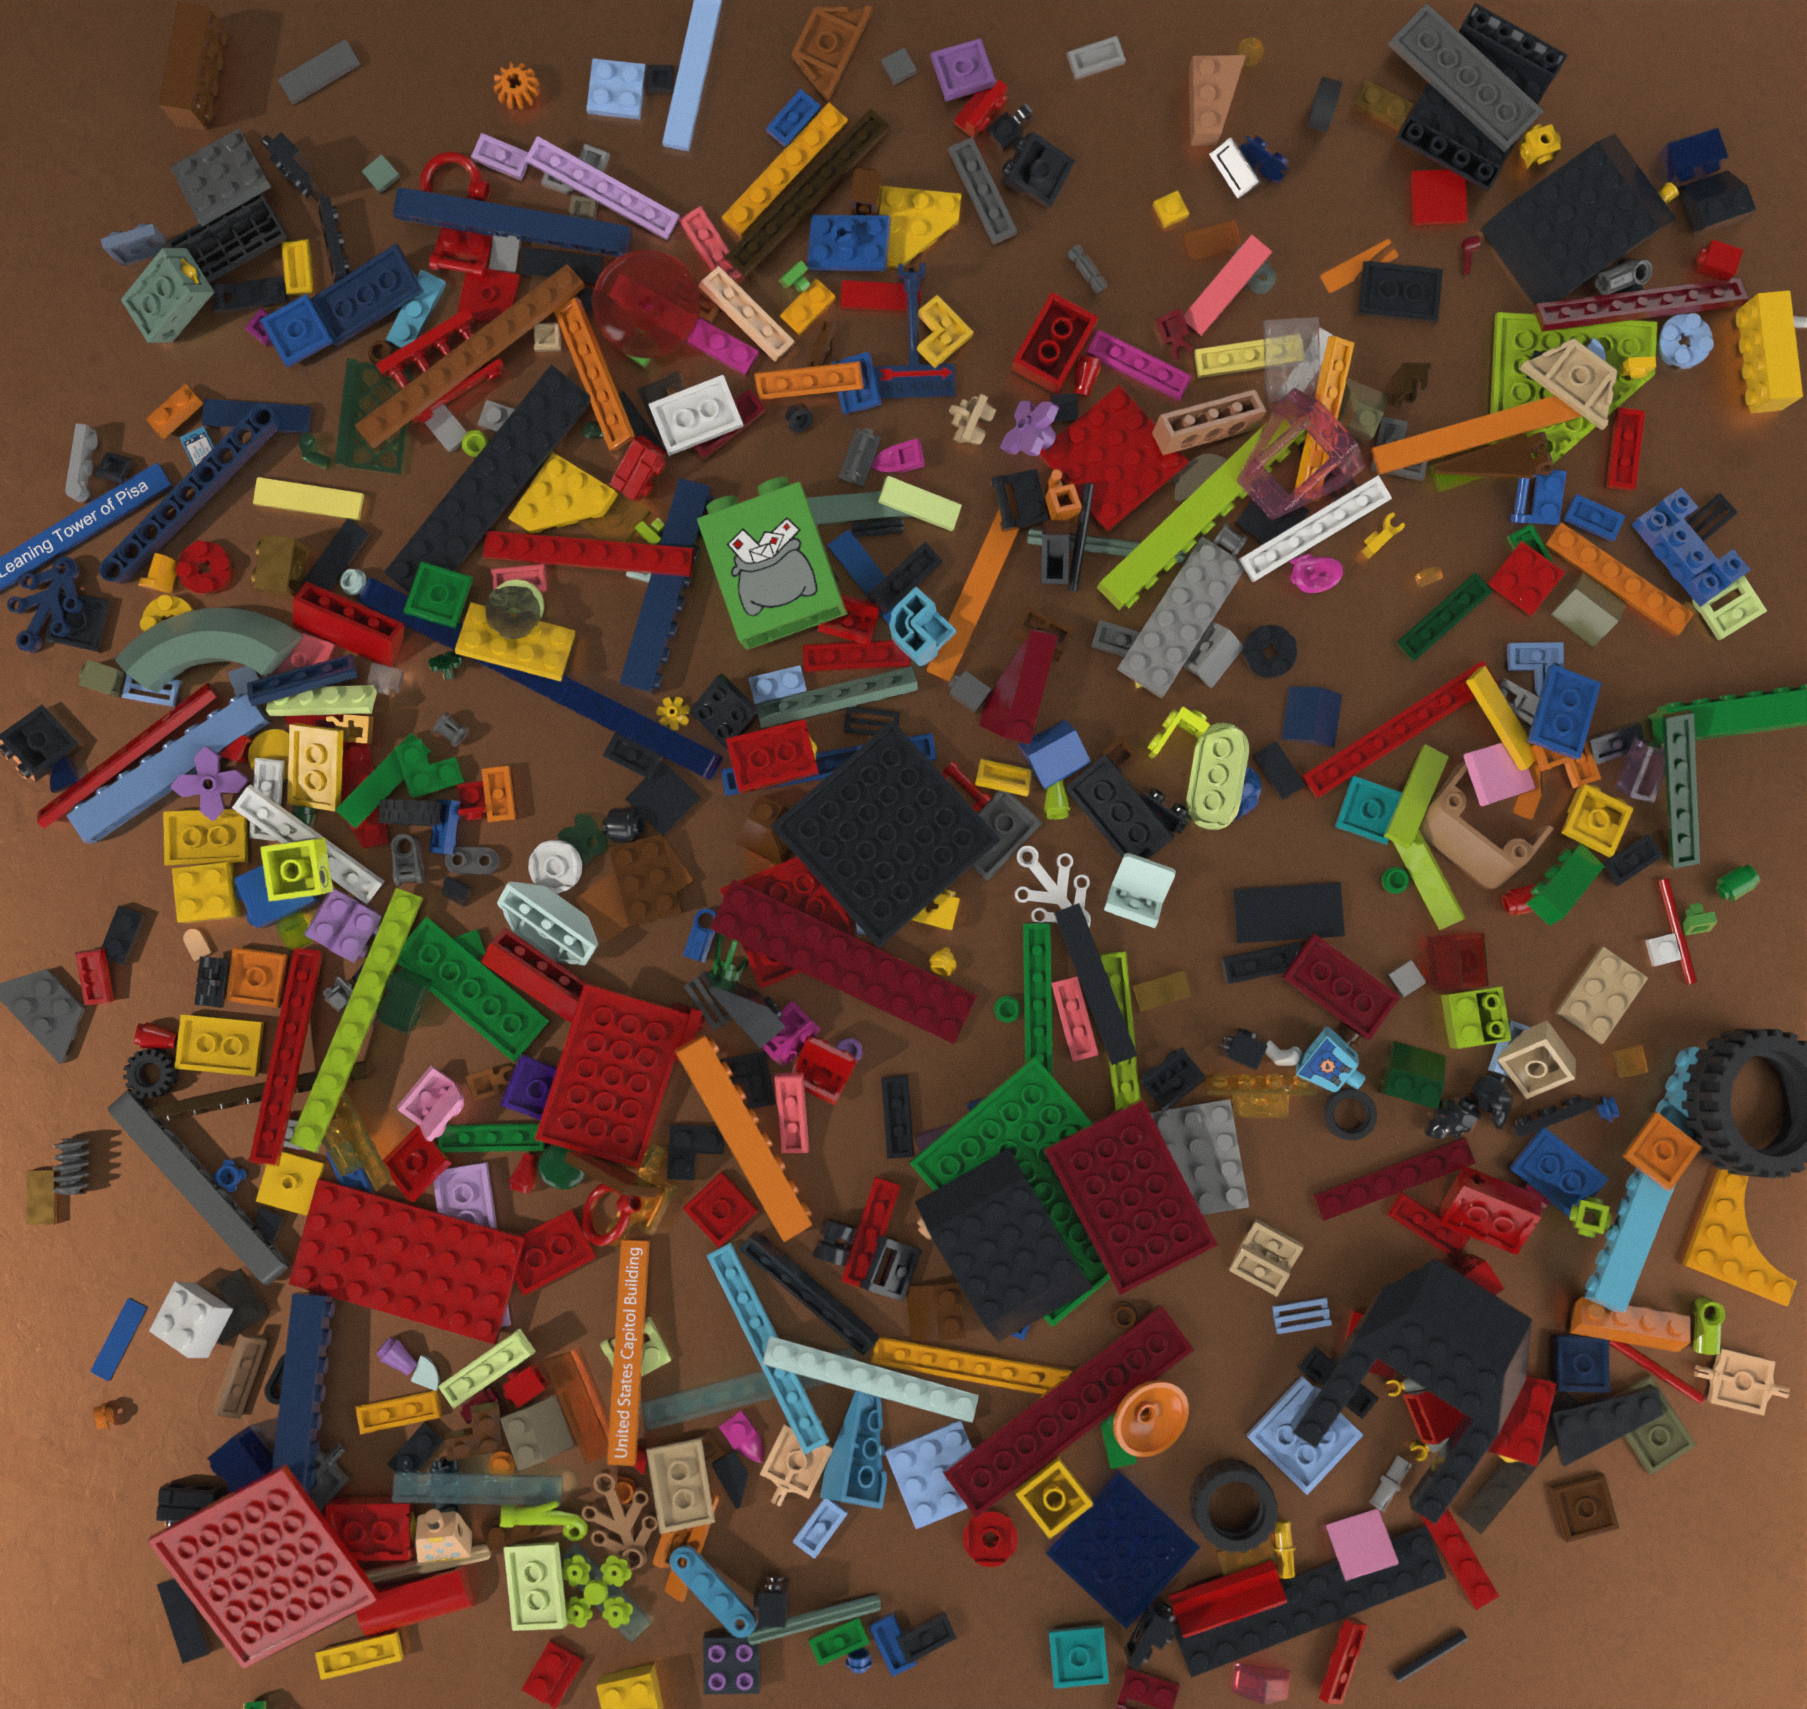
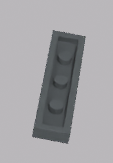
[948,137,1017,245]

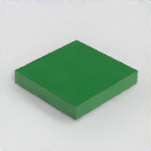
[404,562,474,629]

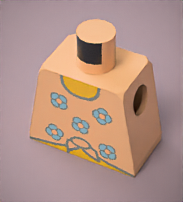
[416,1509,472,1563]

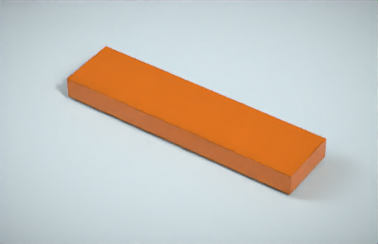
[754,361,864,400]

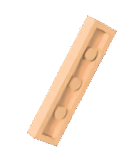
[699,266,795,362]

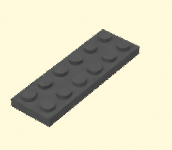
[1388,3,1544,153]

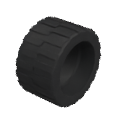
[1189,1459,1278,1553]

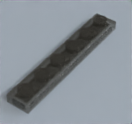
[1458,1391,1579,1535]

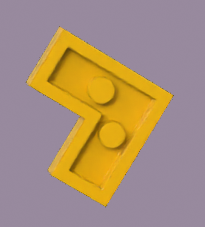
[916,295,974,368]

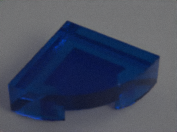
[50,757,79,793]

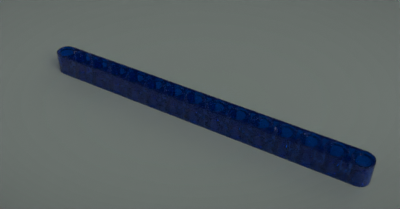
[357,577,723,781]

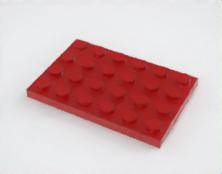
[535,982,690,1168]

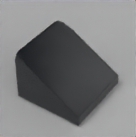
[442,876,474,907]

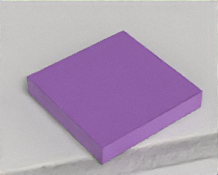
[930,38,996,101]

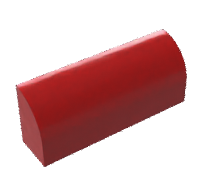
[293,581,404,669]
[355,1565,476,1637]

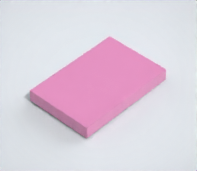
[1463,743,1535,806]

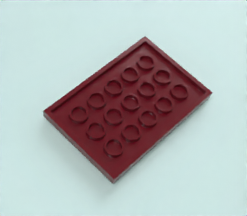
[1044,1098,1218,1295]

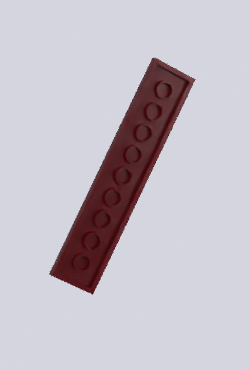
[709,879,977,1044]
[942,1305,1194,1518]

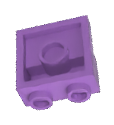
[304,888,382,963]

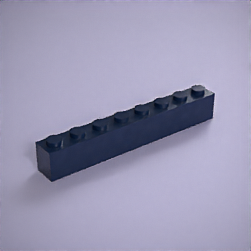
[619,478,715,695]
[272,1292,335,1501]

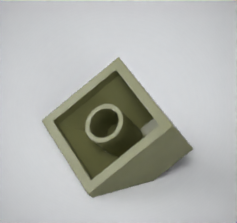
[1335,378,1389,445]

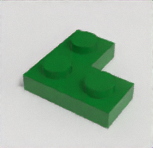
[394,739,464,799]

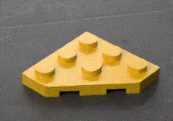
[880,186,961,269]
[508,452,618,534]

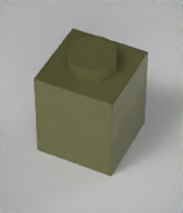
[78,659,126,698]

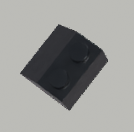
[1677,170,1756,238]

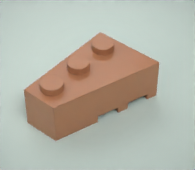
[1189,55,1246,146]

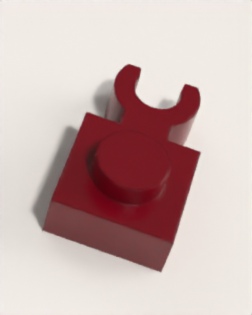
[1155,308,1193,360]

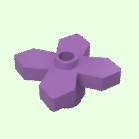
[1000,401,1059,456]
[171,746,249,821]

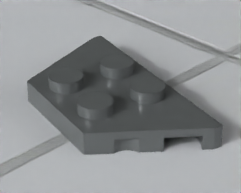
[0,969,86,1064]

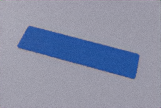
[90,1299,146,1381]

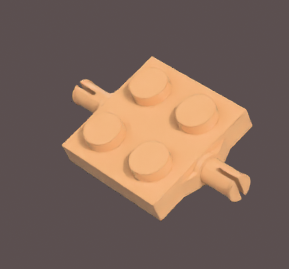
[1694,1348,1790,1416]
[760,1419,833,1506]

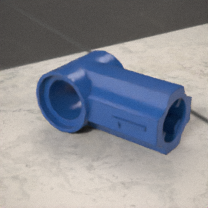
[683,908,716,963]

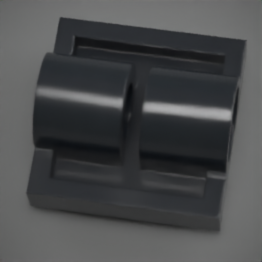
[689,673,760,749]

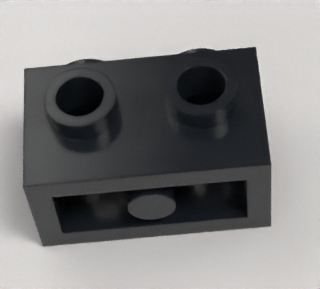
[1218,1028,1268,1070]
[753,1574,790,1628]

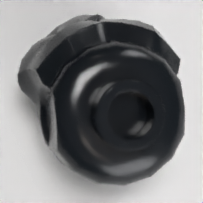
[1472,1071,1513,1130]
[1424,1096,1481,1139]

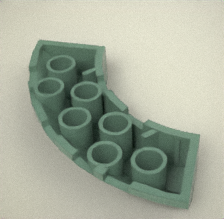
[115,608,303,693]

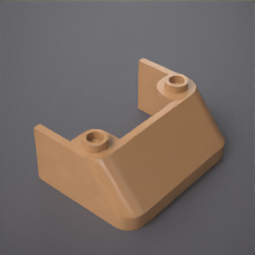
[1419,762,1554,889]

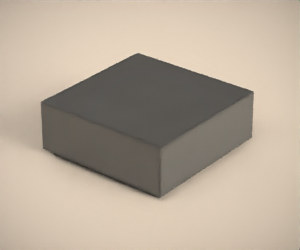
[881,47,917,85]

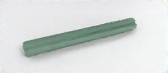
[747,1595,881,1645]

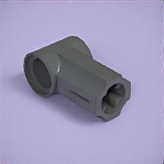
[1595,258,1652,295]

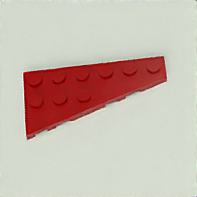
[283,714,391,849]

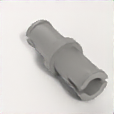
[1369,1455,1412,1512]

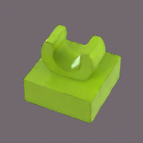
[635,518,665,545]

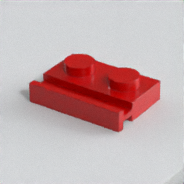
[521,1639,585,1709]

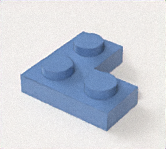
[1507,642,1564,697]

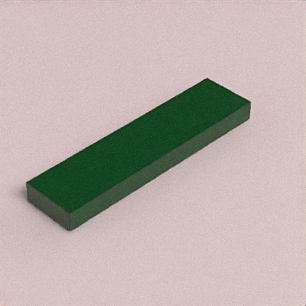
[1394,572,1494,663]

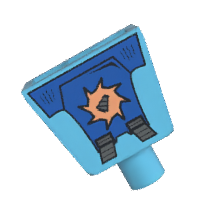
[1296,1025,1366,1092]

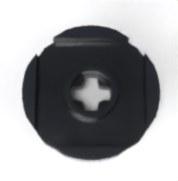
[1242,625,1297,679]

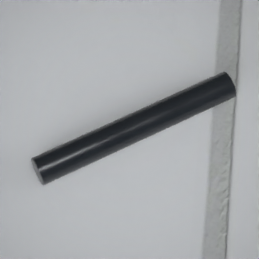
[1393,1630,1469,1683]

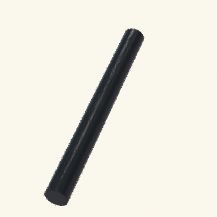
[1067,483,1095,592]

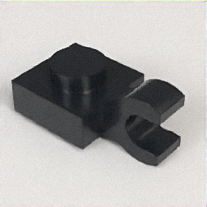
[986,104,1033,151]

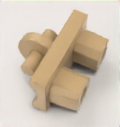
[949,394,996,445]

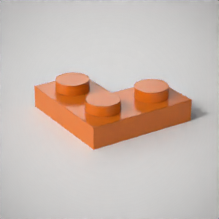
[1532,738,1601,789]

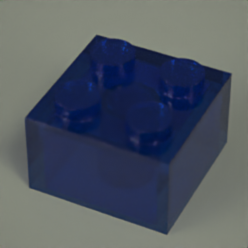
[207,1426,274,1493]

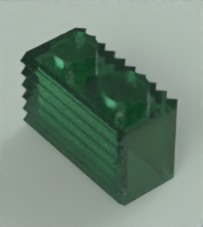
[377,968,432,1035]

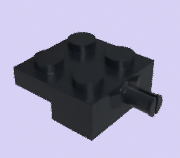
[261,132,325,203]

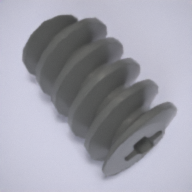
[52,1138,90,1195]

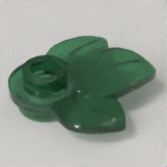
[557,814,608,866]

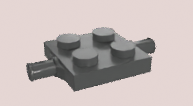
[310,1443,350,1512]

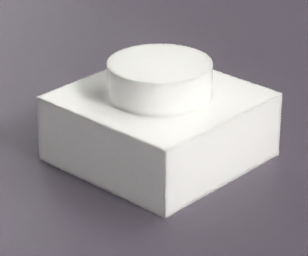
[1645,933,1682,966]

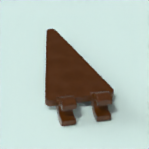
[1433,432,1552,479]

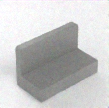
[1183,621,1243,688]

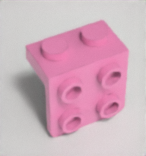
[397,1065,465,1142]

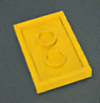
[287,723,343,811]
[163,809,248,866]
[175,1014,264,1076]

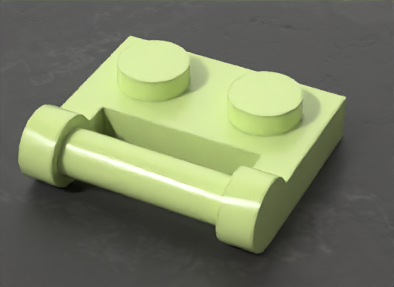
[1692,576,1767,641]
[600,1317,672,1376]

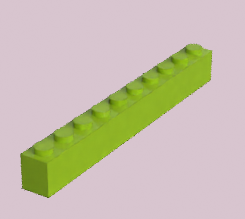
[1097,401,1310,610]

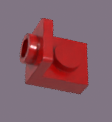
[457,781,487,821]

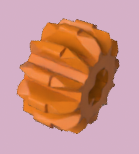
[493,62,539,110]

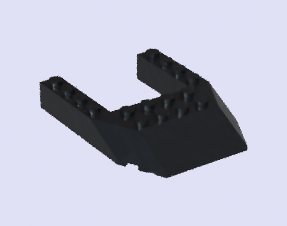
[1291,1258,1533,1525]

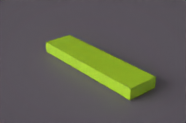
[1384,744,1449,849]
[1393,829,1466,930]

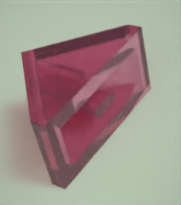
[1231,1663,1290,1705]

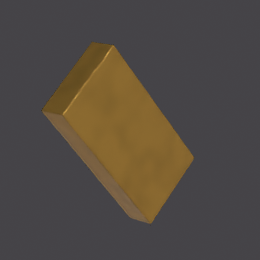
[1132,970,1192,1012]
[27,1170,58,1225]

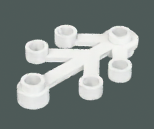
[1014,846,1091,927]

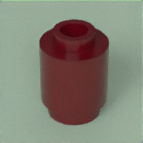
[460,1386,503,1424]

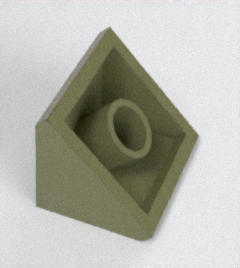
[1550,572,1626,647]

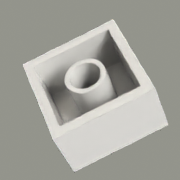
[149,1282,233,1358]

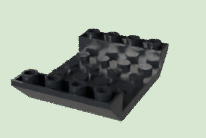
[1395,3,1568,192]

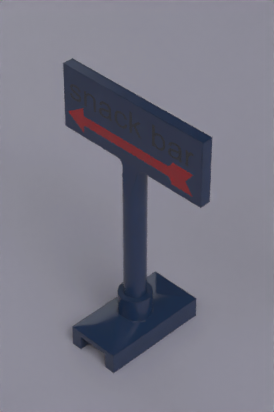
[875,263,955,399]

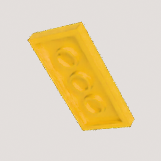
[455,603,576,682]

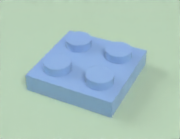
[586,59,646,120]

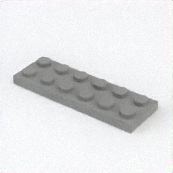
[1117,536,1244,698]

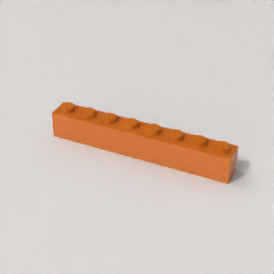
[674,1034,812,1242]

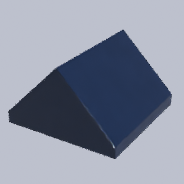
[1281,686,1342,748]

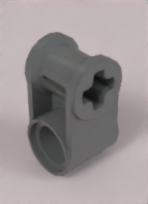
[391,834,425,886]

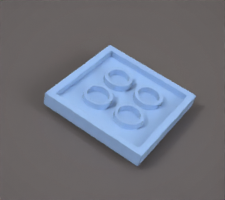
[1246,1376,1363,1495]
[885,1420,972,1529]

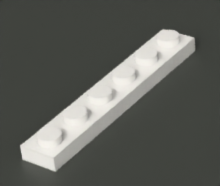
[1239,475,1392,582]
[232,785,385,904]

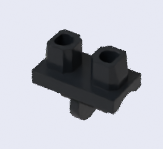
[194,956,229,1008]

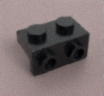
[1140,1047,1206,1112]

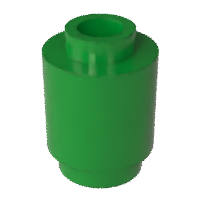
[1716,864,1760,902]

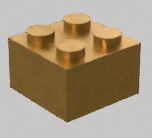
[252,534,309,600]

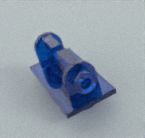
[1239,135,1291,184]

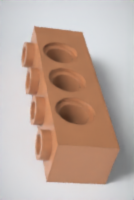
[1152,389,1266,455]

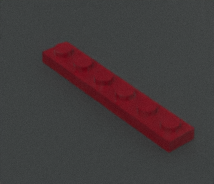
[1312,1137,1475,1221]

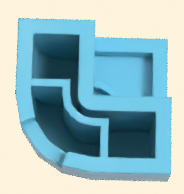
[889,587,956,666]

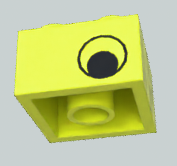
[261,838,333,901]

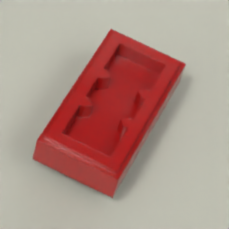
[75,948,114,1005]

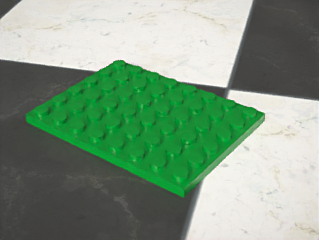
[910,1055,1111,1327]

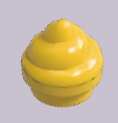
[929,947,956,976]

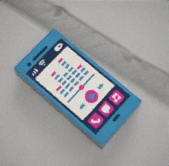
[180,426,215,482]

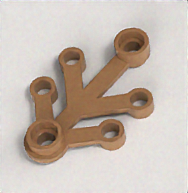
[582,1469,658,1570]

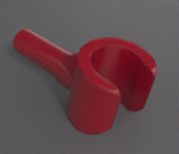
[1461,236,1480,275]

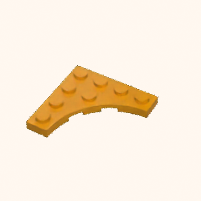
[1682,1169,1797,1307]

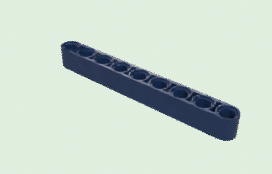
[392,188,632,257]
[99,404,281,585]

